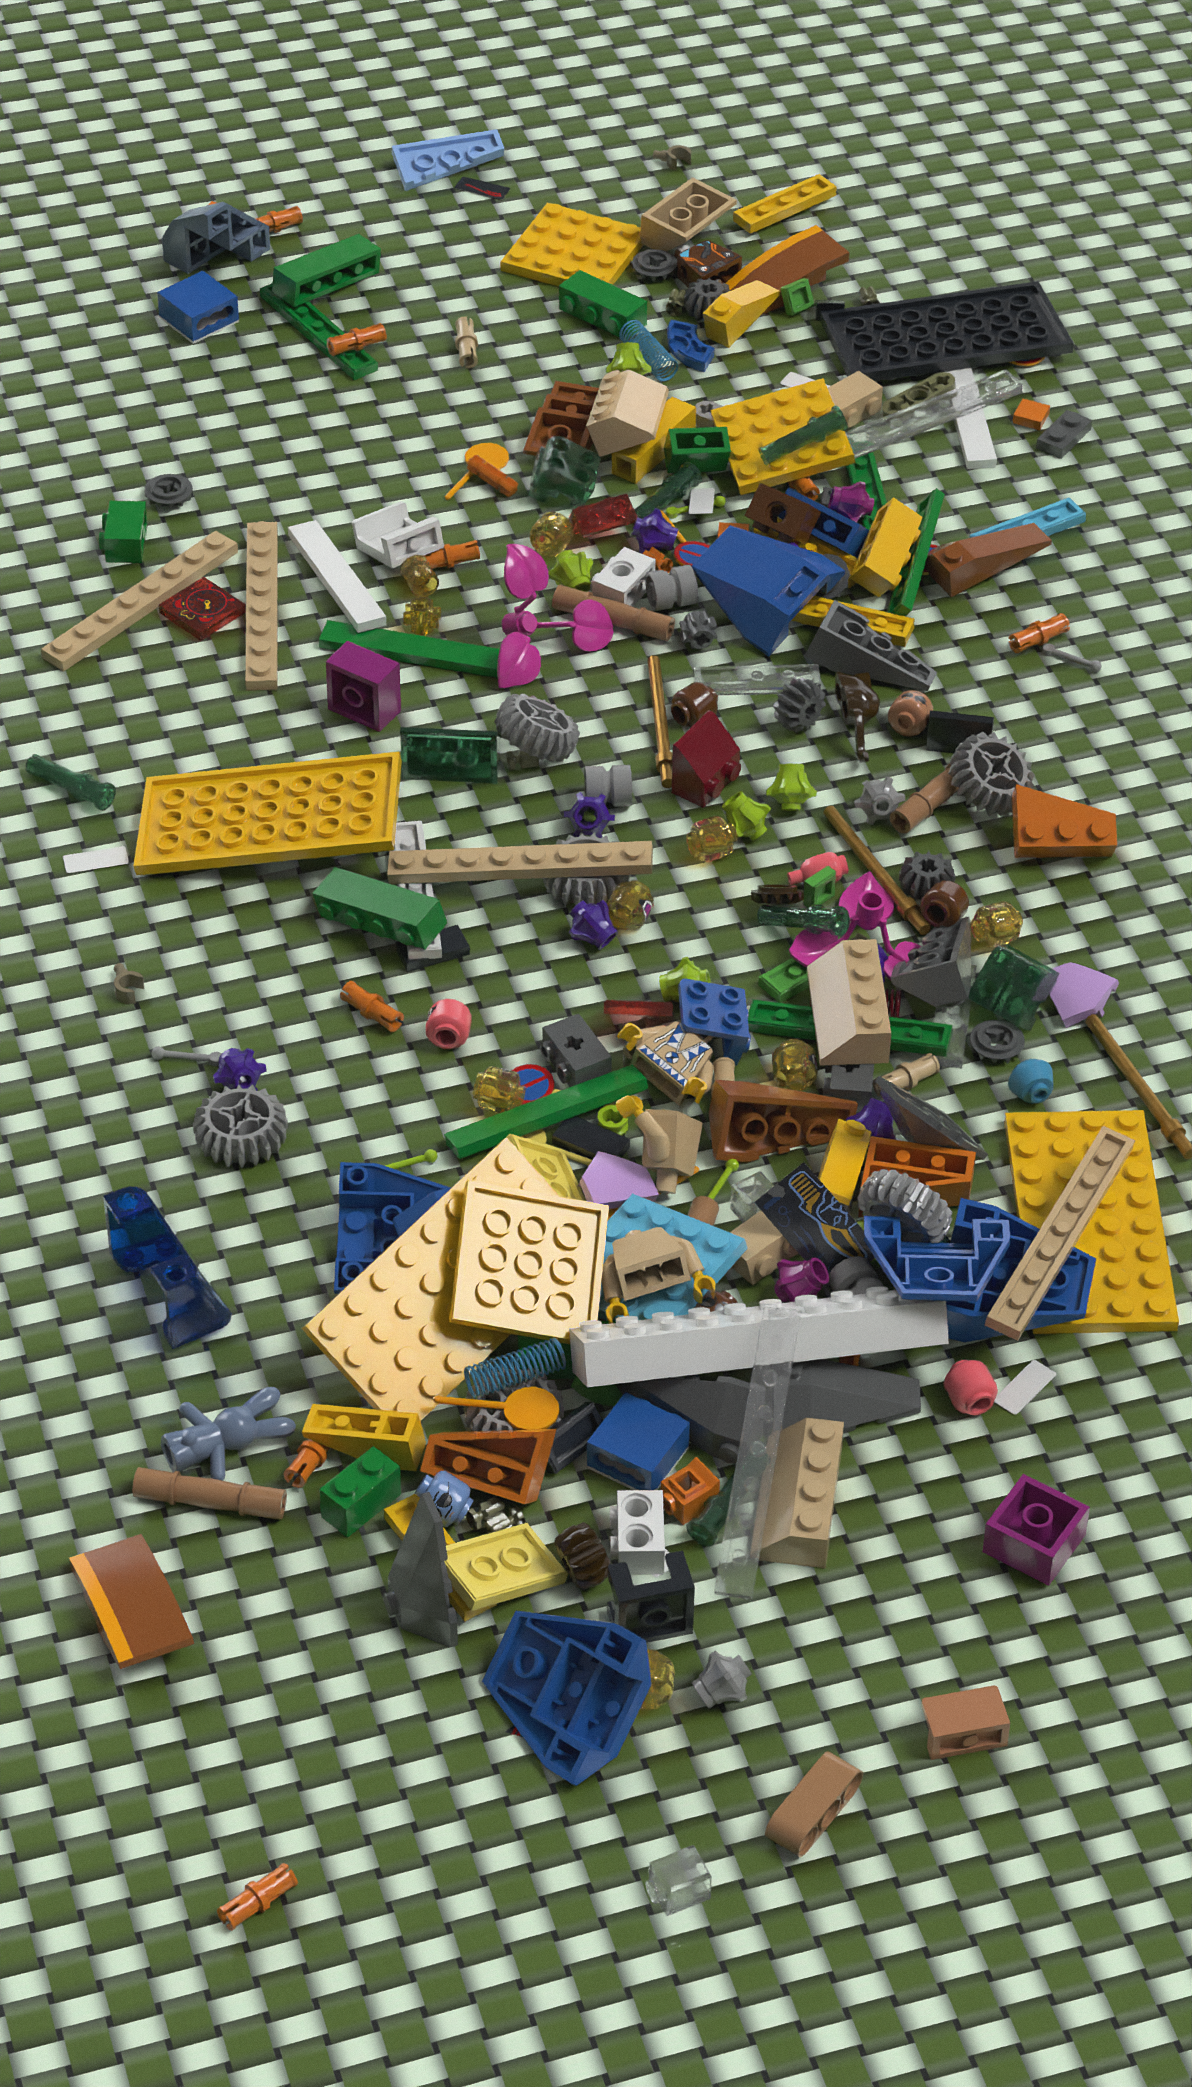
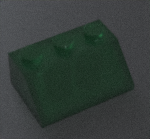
[400,727,500,784]

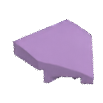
[1040,962,1119,1028]
[578,1151,659,1209]

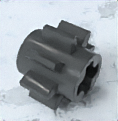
[679,610,718,649]

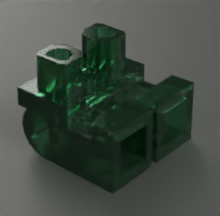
[528,436,601,511]
[968,944,1060,1031]

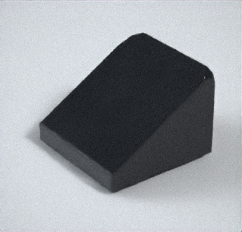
[815,300,845,321]

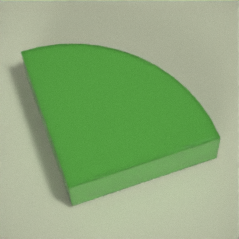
[571,1377,623,1406]

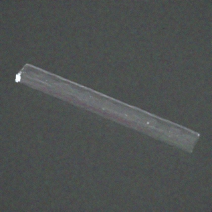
[845,370,1023,458]
[714,1304,801,1600]

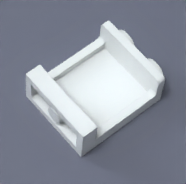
[352,501,444,568]

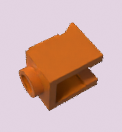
[660,1457,720,1525]

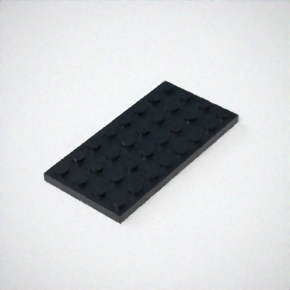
[820,281,1074,381]

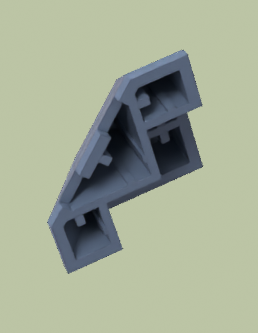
[162,202,270,274]

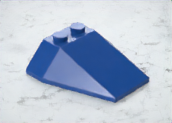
[864,1216,1010,1302]
[482,1611,652,1785]

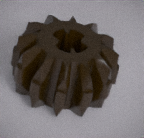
[554,1522,611,1590]

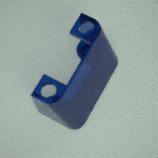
[103,1186,232,1349]

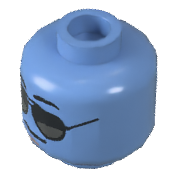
[415,1471,473,1527]

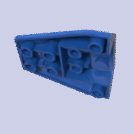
[692,525,845,656]
[334,1162,451,1294]

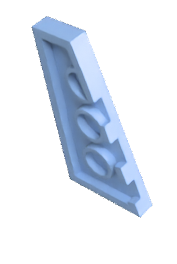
[392,129,504,191]

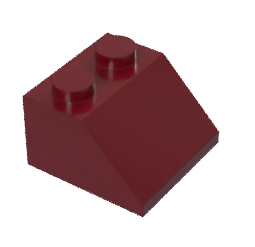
[671,710,741,808]

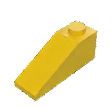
[703,280,780,348]
[818,1119,871,1206]
[302,1404,426,1471]

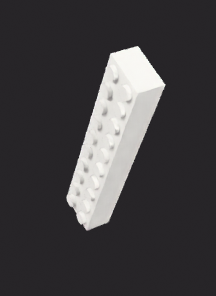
[569,1287,949,1387]

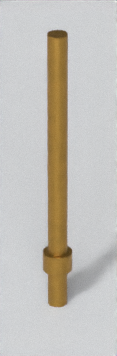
[648,656,673,788]
[823,806,931,935]
[1085,1014,1192,1159]

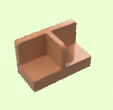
[921,1685,1010,1760]

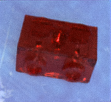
[565,493,637,538]

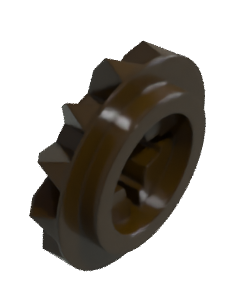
[751,884,804,905]

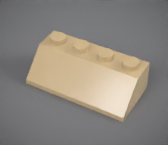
[586,370,669,457]
[807,939,891,1065]
[750,1418,844,1568]

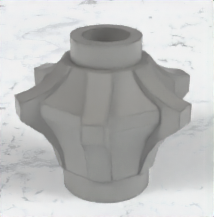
[854,777,905,825]
[691,1650,752,1708]

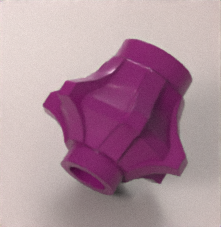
[828,481,874,523]
[774,1258,829,1302]

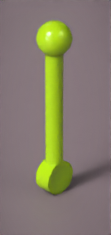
[666,496,726,519]
[385,1149,438,1170]
[707,1159,739,1200]

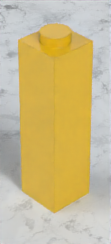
[611,397,696,484]

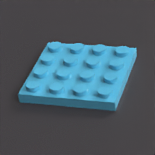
[598,1193,748,1321]

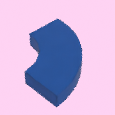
[667,320,715,372]

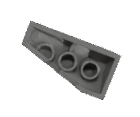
[805,600,937,691]
[891,916,971,1007]
[875,1076,988,1161]
[772,1359,921,1434]
[622,1374,765,1468]
[384,1492,458,1647]

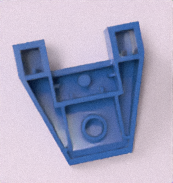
[946,1198,1096,1343]

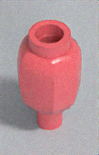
[787,852,849,885]

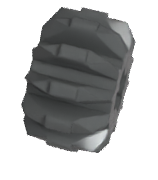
[684,278,730,321]
[773,677,826,733]
[899,850,955,901]

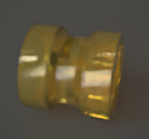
[400,555,439,598]

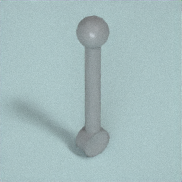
[1042,643,1102,673]
[151,1046,222,1066]

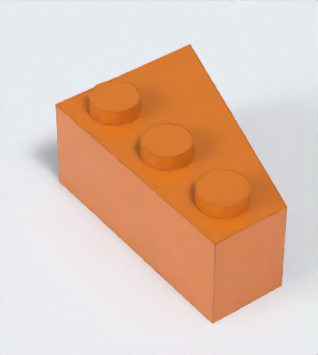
[1012,784,1117,858]
[858,1136,976,1218]
[420,1429,557,1504]

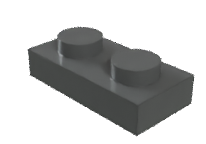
[1036,410,1092,459]

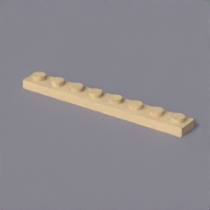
[245,521,278,691]
[41,531,238,672]
[387,841,653,884]
[985,1126,1135,1341]

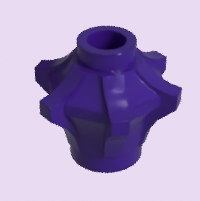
[631,508,678,554]
[564,792,615,838]
[569,900,618,950]
[213,1048,267,1091]
[846,1098,897,1151]

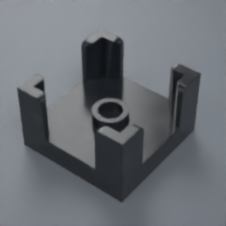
[607,1550,695,1643]

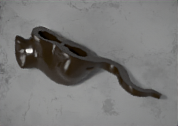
[835,672,880,763]

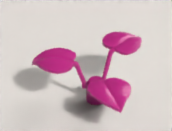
[497,544,614,688]
[789,871,921,980]

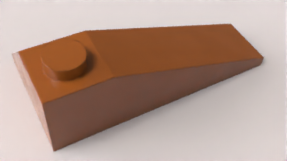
[924,523,1052,597]
[709,1079,858,1162]

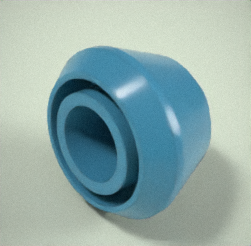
[1008,1059,1054,1103]

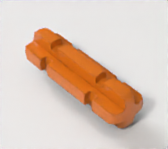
[467,455,518,497]

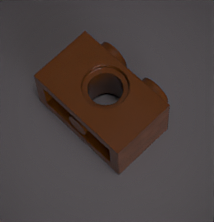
[744,483,821,545]

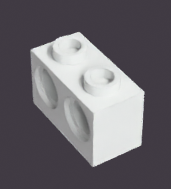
[610,1490,665,1575]

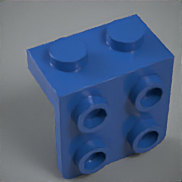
[678,979,751,1066]

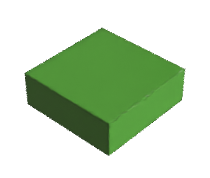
[780,278,815,316]
[803,866,836,910]

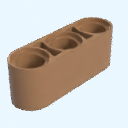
[765,1751,863,1857]

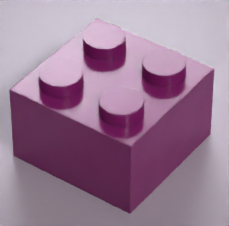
[325,641,401,732]
[982,1474,1090,1586]

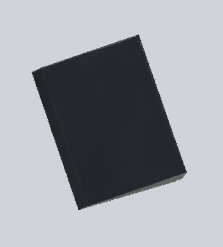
[927,710,994,753]

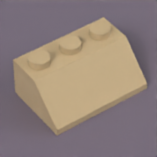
[640,177,737,251]

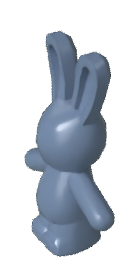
[161,1387,296,1481]

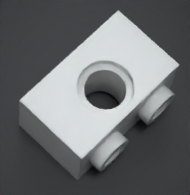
[590,547,656,607]

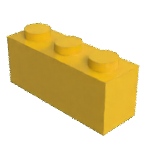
[849,497,923,597]

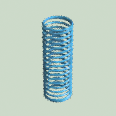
[619,320,678,382]
[464,1338,566,1399]

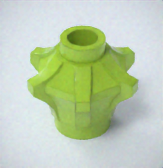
[606,342,652,375]
[548,550,594,592]
[766,763,817,811]
[722,791,771,841]
[659,957,711,1002]

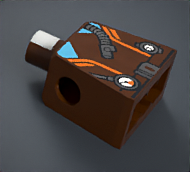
[674,240,742,288]

